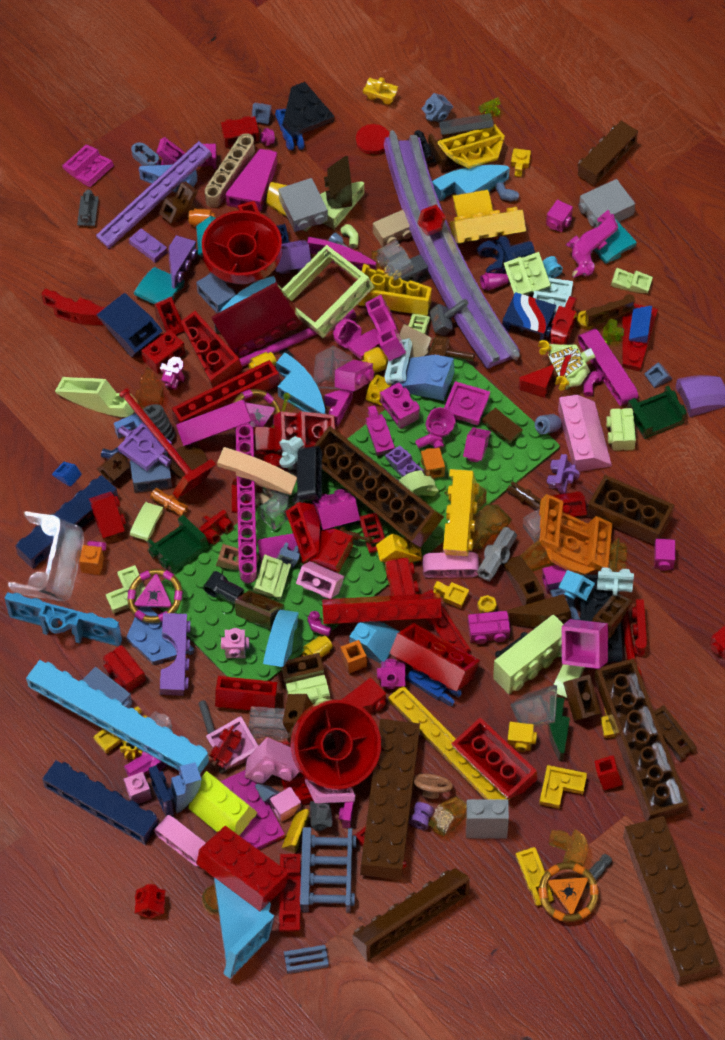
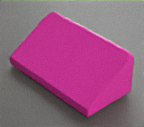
[257,533,299,562]

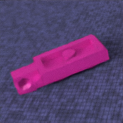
[366,405,395,456]

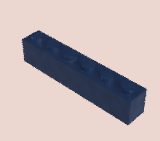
[15,475,118,569]
[42,760,159,845]

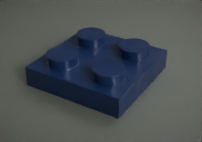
[149,765,176,817]

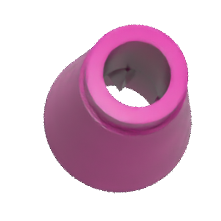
[480,273,508,291]

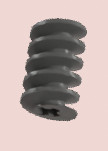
[143,404,175,441]

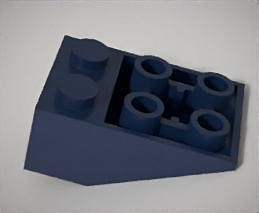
[97,293,163,358]

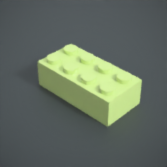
[493,614,564,694]

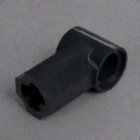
[203,571,245,604]

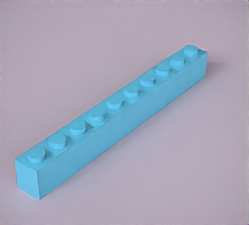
[26,660,209,774]

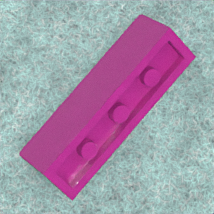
[176,400,256,446]

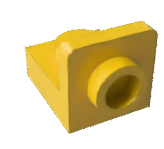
[366,375,392,406]

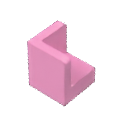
[270,787,302,823]

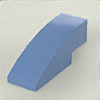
[171,762,201,813]

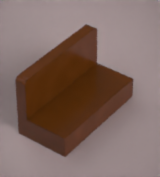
[428,134,458,173]

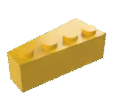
[450,207,526,243]
[357,264,432,316]
[443,469,480,556]

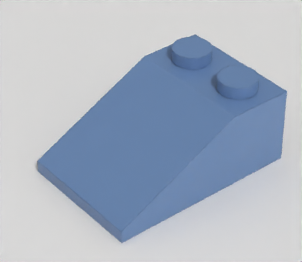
[391,355,455,401]

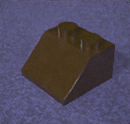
[324,156,352,209]

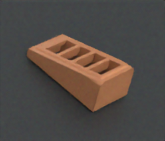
[216,544,260,573]

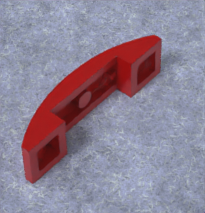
[279,854,301,932]

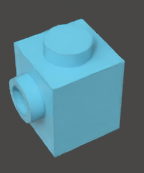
[559,570,595,601]

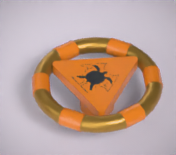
[538,862,599,922]

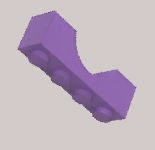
[159,613,190,696]

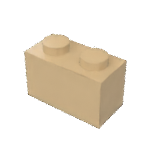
[373,210,412,248]

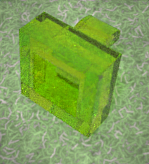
[478,98,501,116]
[603,319,624,345]

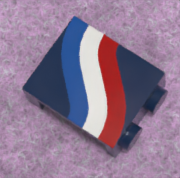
[502,292,557,341]

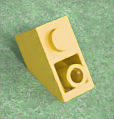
[376,534,423,563]

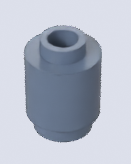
[535,414,562,434]

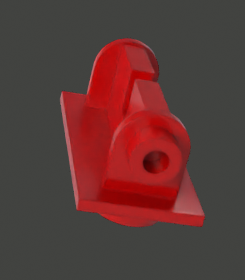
[209,725,242,768]

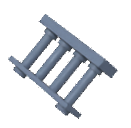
[300,827,356,913]

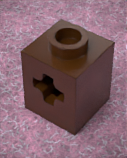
[97,452,130,482]

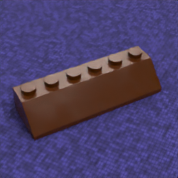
[352,868,470,962]

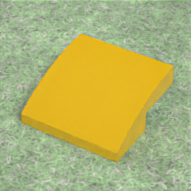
[453,189,493,219]

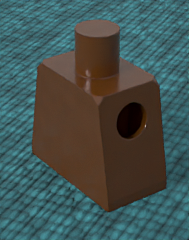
[283,694,313,743]

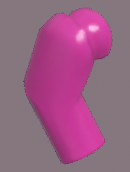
[583,371,603,397]

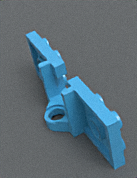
[5,592,122,646]

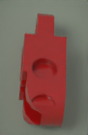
[551,296,578,345]

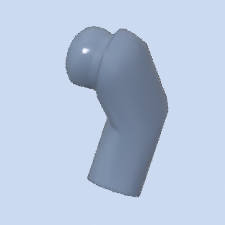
[495,182,519,201]

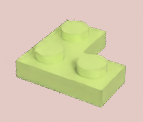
[106,565,145,613]

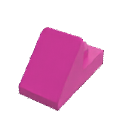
[156,137,185,165]
[324,389,353,427]

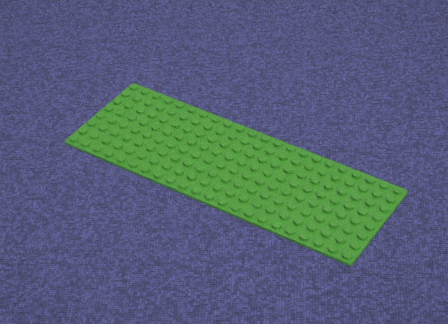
[158,358,559,681]

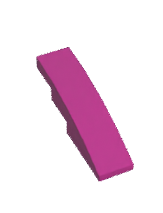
[307,237,376,271]

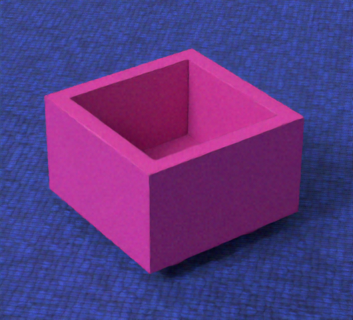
[561,619,608,669]

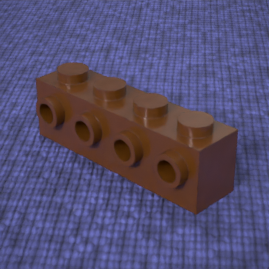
[577,121,638,186]

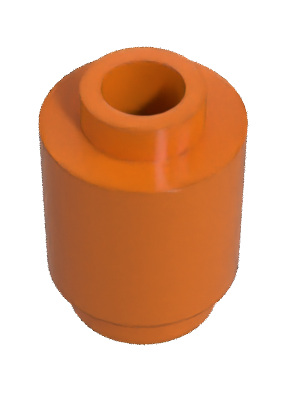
[189,209,215,227]

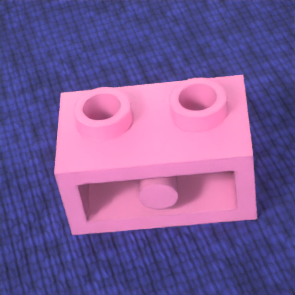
[296,561,345,599]

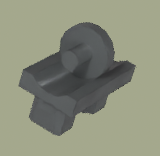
[309,801,332,831]

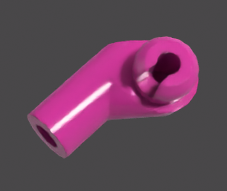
[415,434,444,450]
[308,611,331,636]

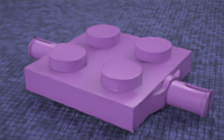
[118,422,172,471]

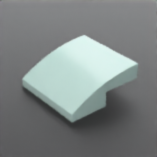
[533,278,573,312]

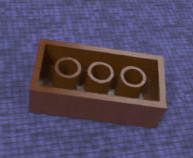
[587,475,675,545]

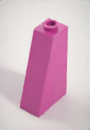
[226,149,278,213]

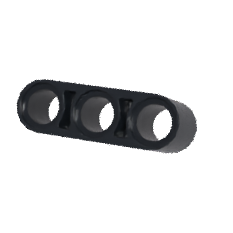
[297,446,322,501]

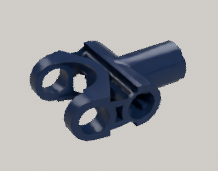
[477,236,535,274]

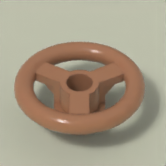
[413,774,453,799]

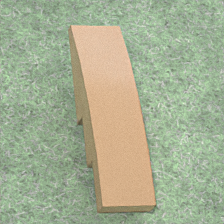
[217,447,297,495]

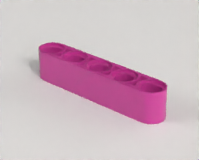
[578,328,638,406]

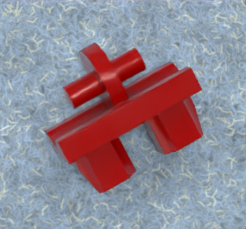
[199,510,234,545]

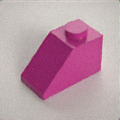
[463,427,491,462]

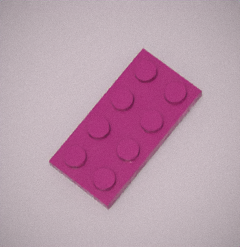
[220,770,285,850]

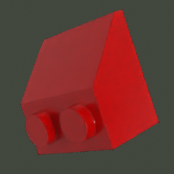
[301,529,353,574]

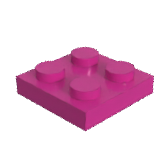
[444,381,490,425]

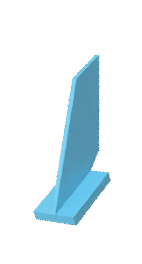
[214,878,274,979]

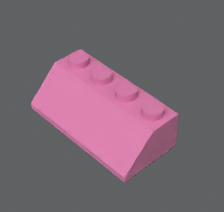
[558,395,611,472]

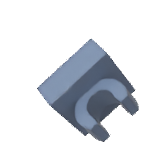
[252,102,271,124]
[276,542,300,568]

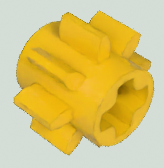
[120,739,143,760]

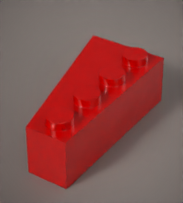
[181,311,243,388]

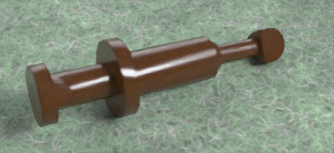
[328,527,373,543]

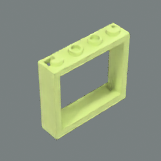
[282,245,374,338]

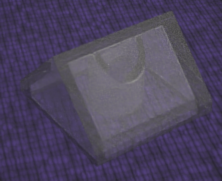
[313,346,352,389]
[510,685,557,728]

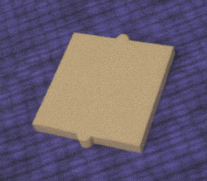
[400,324,432,358]

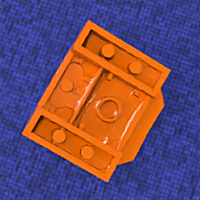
[539,494,612,575]

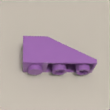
[169,235,198,289]

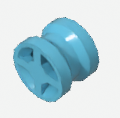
[543,256,563,278]

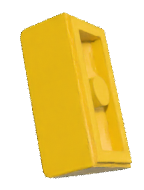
[282,809,310,853]

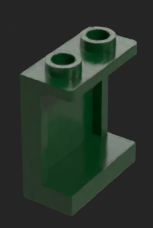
[627,385,687,439]
[147,515,209,573]

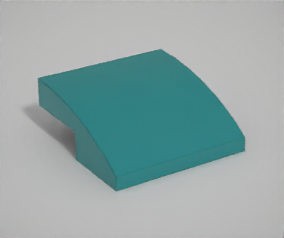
[594,219,637,264]
[134,267,185,304]

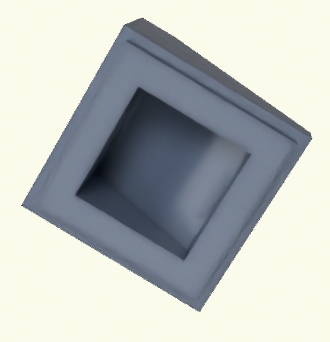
[644,362,673,388]
[255,784,280,803]

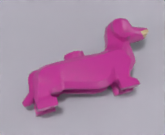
[566,210,618,278]

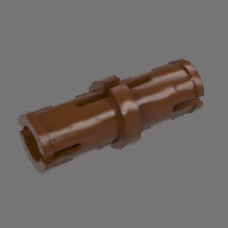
[507,481,541,511]

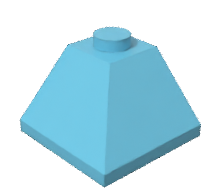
[349,621,400,664]

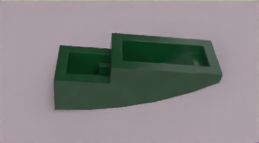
[547,696,570,762]

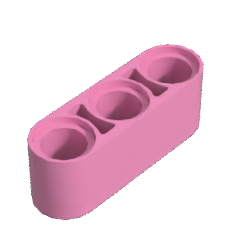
[423,552,479,578]
[154,815,205,866]

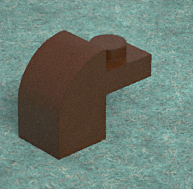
[159,181,198,223]

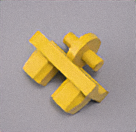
[363,77,398,105]

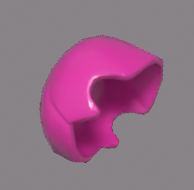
[333,319,362,349]
[425,407,455,438]

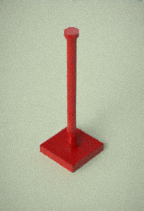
[119,388,216,499]

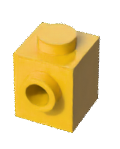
[507,722,537,752]

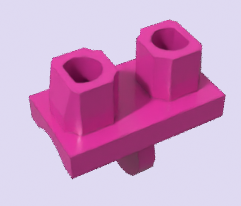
[160,357,185,390]

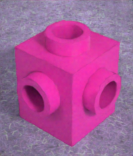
[377,659,405,689]

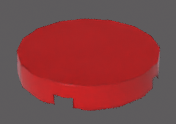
[356,124,390,155]

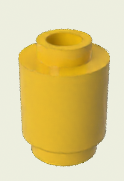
[248,352,277,369]
[303,635,333,658]

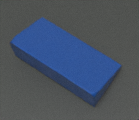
[629,306,652,343]

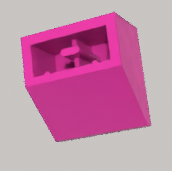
[311,489,360,530]

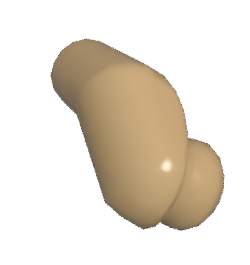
[255,492,275,510]

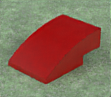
[274,411,335,452]

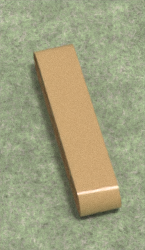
[205,134,255,208]

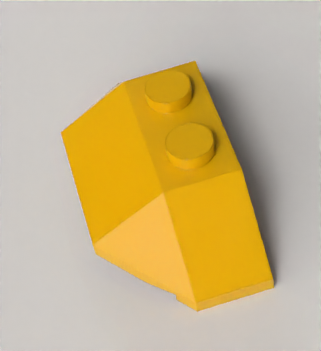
[437,124,505,169]

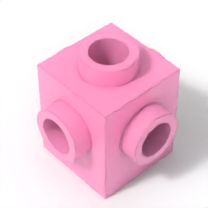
[221,628,249,658]

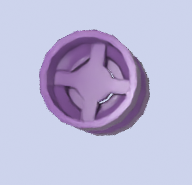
[409,802,435,830]

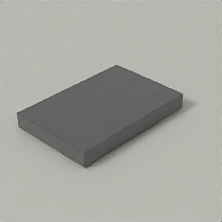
[439,113,494,135]

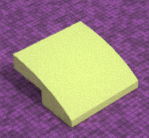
[504,252,551,295]

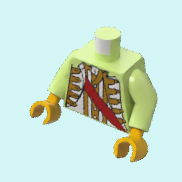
[538,340,596,391]

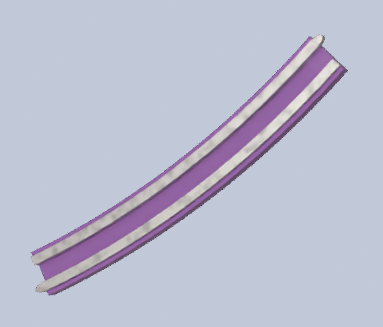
[384,130,520,369]

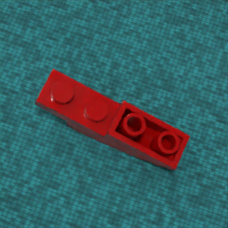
[41,288,105,325]

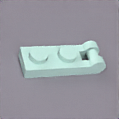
[385,338,412,384]

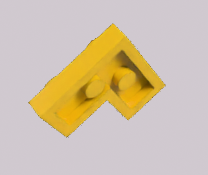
[539,765,587,809]

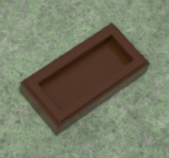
[482,408,523,444]

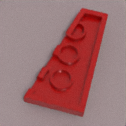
[622,304,658,372]

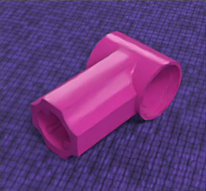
[124,752,167,777]

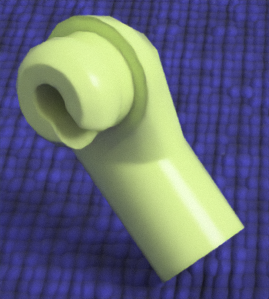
[341,224,359,249]

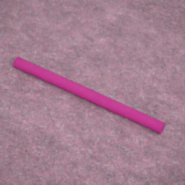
[240,309,356,367]

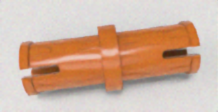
[150,488,189,516]

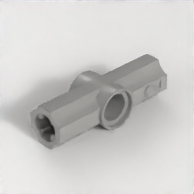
[477,527,517,581]

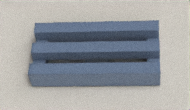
[284,945,329,974]

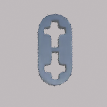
[131,142,160,166]

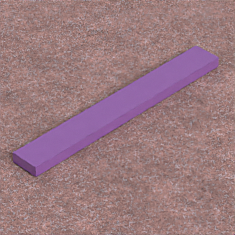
[96,141,212,249]

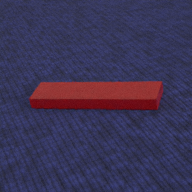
[423,589,471,654]

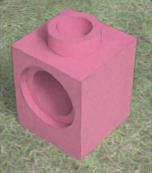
[124,772,152,804]

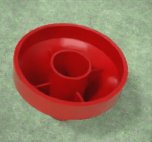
[202,210,282,284]
[291,699,381,789]

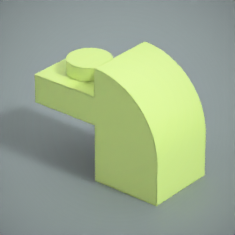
[399,471,438,497]

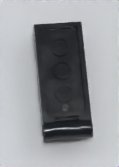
[579,575,622,663]

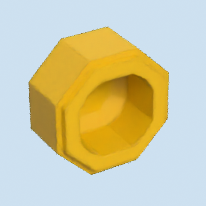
[477,595,497,613]

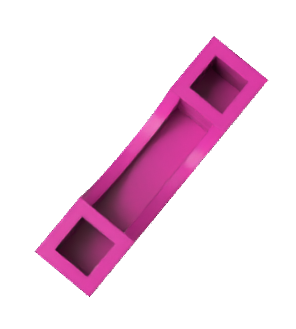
[365,295,406,361]

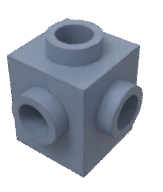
[422,93,454,122]

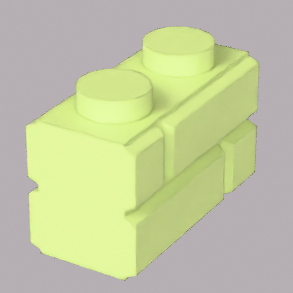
[606,408,636,451]
[286,675,330,705]

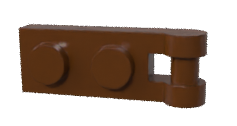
[585,294,635,327]
[654,705,697,761]

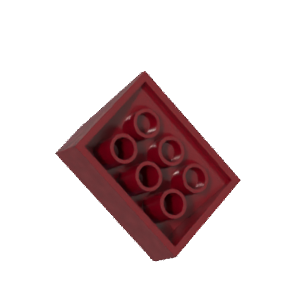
[211,282,303,358]

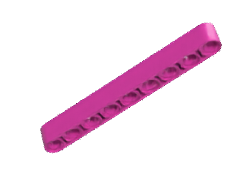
[236,423,257,583]

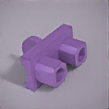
[547,454,580,494]

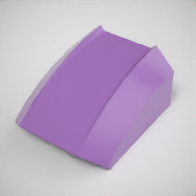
[676,375,725,417]

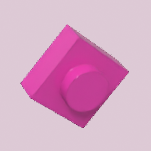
[339,802,353,828]

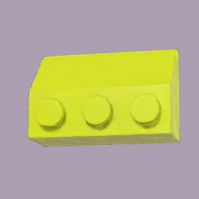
[189,771,258,836]

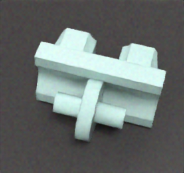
[279,436,303,470]
[597,568,634,596]

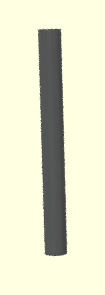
[198,700,228,774]

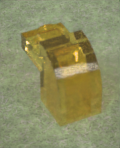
[548,829,588,867]

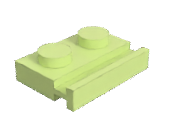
[253,555,291,600]

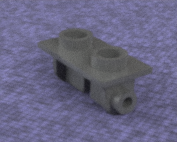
[77,190,99,226]

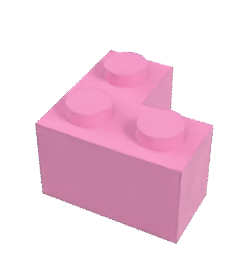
[245,737,300,784]

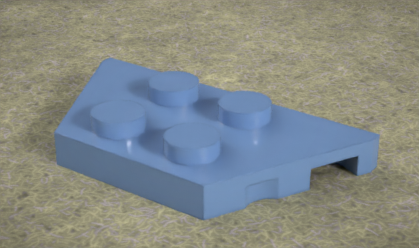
[126,607,194,665]

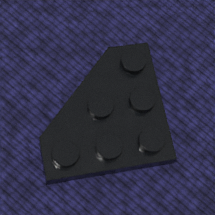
[282,82,335,137]

